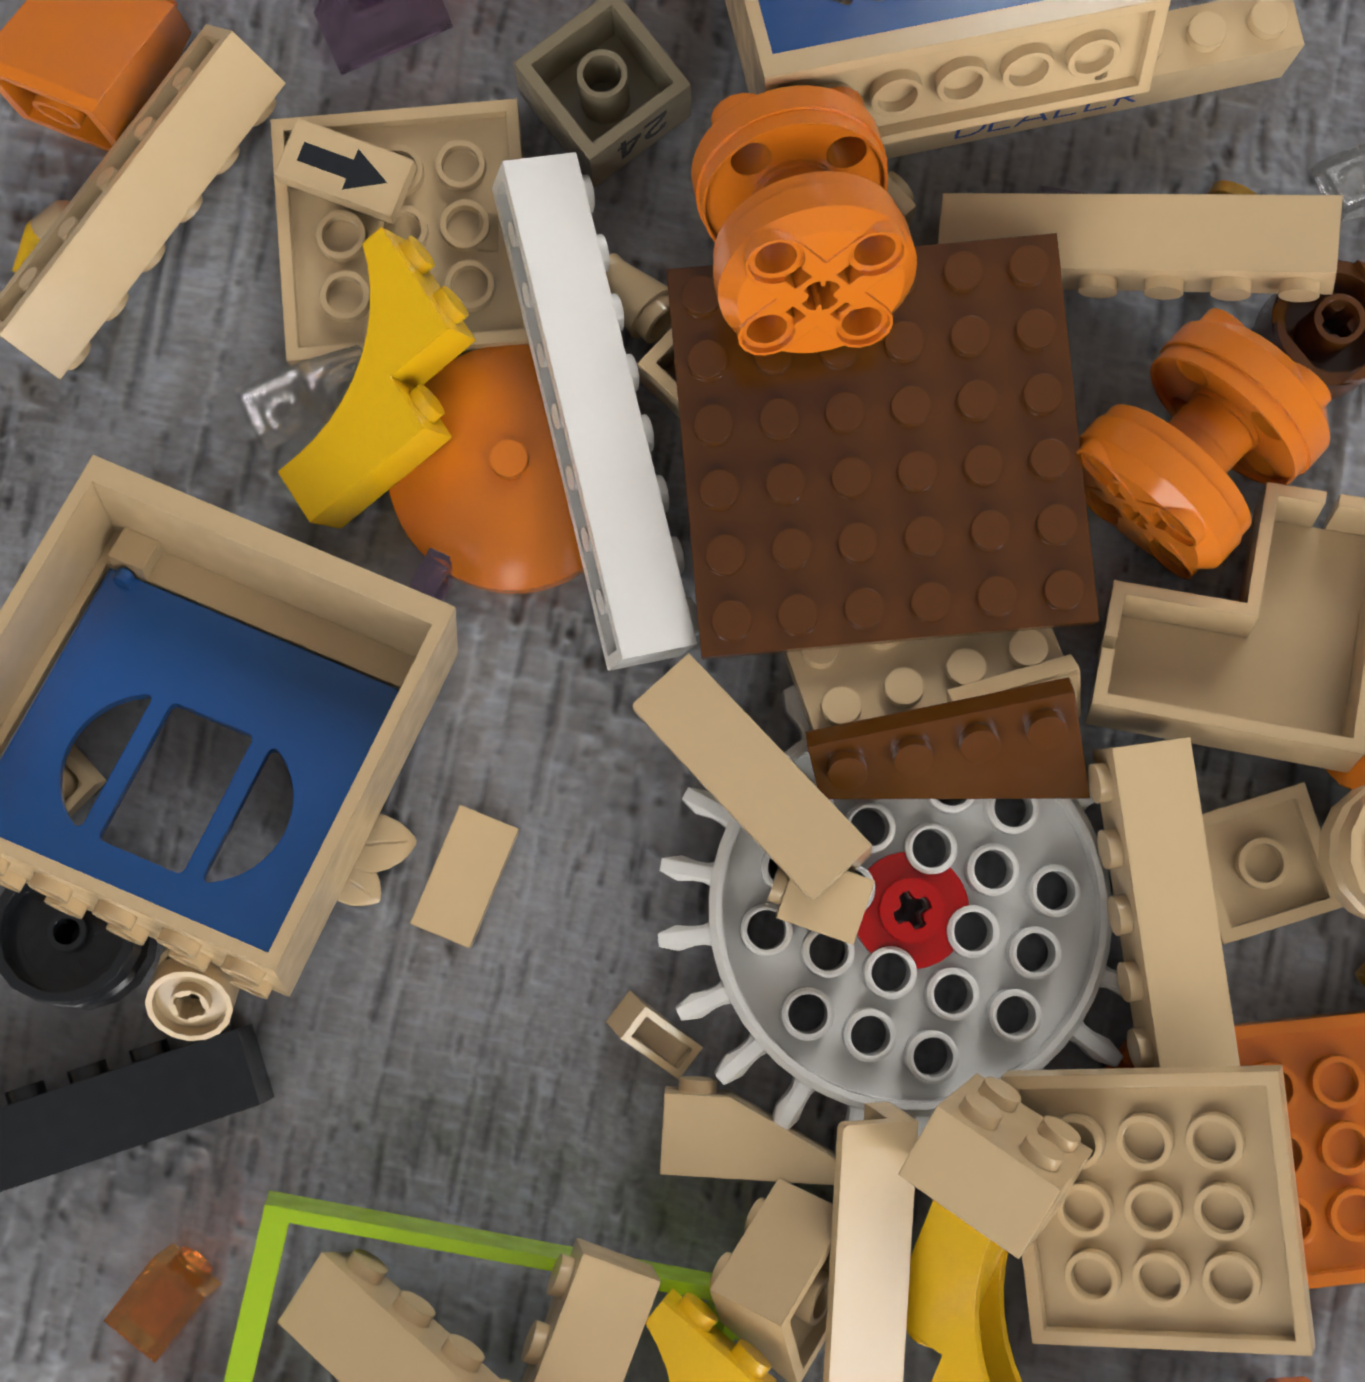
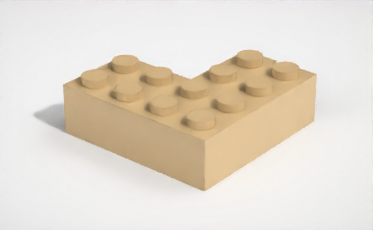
[1085,482,1365,773]

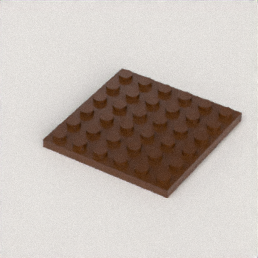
[666,233,1099,660]

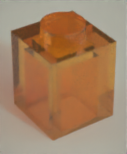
[103,1243,222,1363]

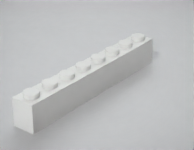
[492,152,699,671]

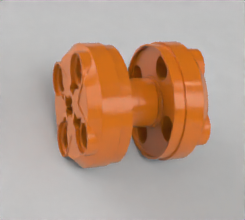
[691,85,917,356]
[1076,308,1331,580]

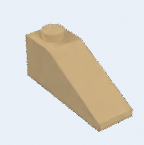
[660,1076,836,1185]

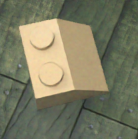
[710,1178,833,1382]

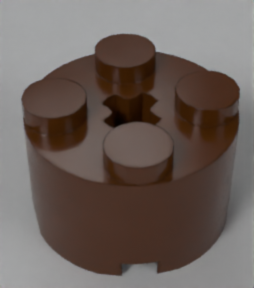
[1251,260,1365,400]

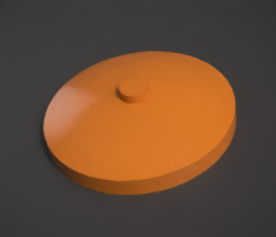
[389,344,584,594]

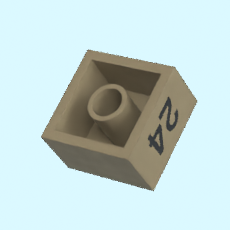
[513,0,691,188]

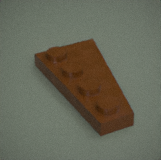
[805,677,1090,799]

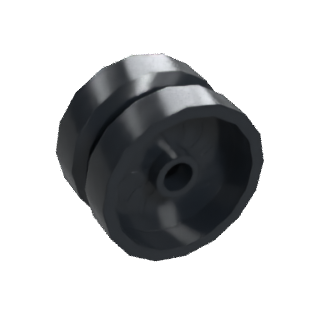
[0,883,158,1010]

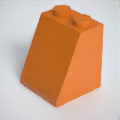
[0,0,192,152]

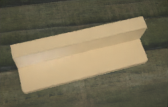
[633,653,872,899]
[823,1102,919,1382]

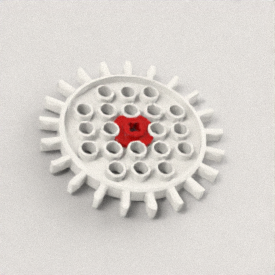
[658,685,1124,1138]

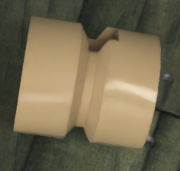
[145,947,240,1041]

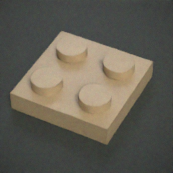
[1202,782,1343,945]

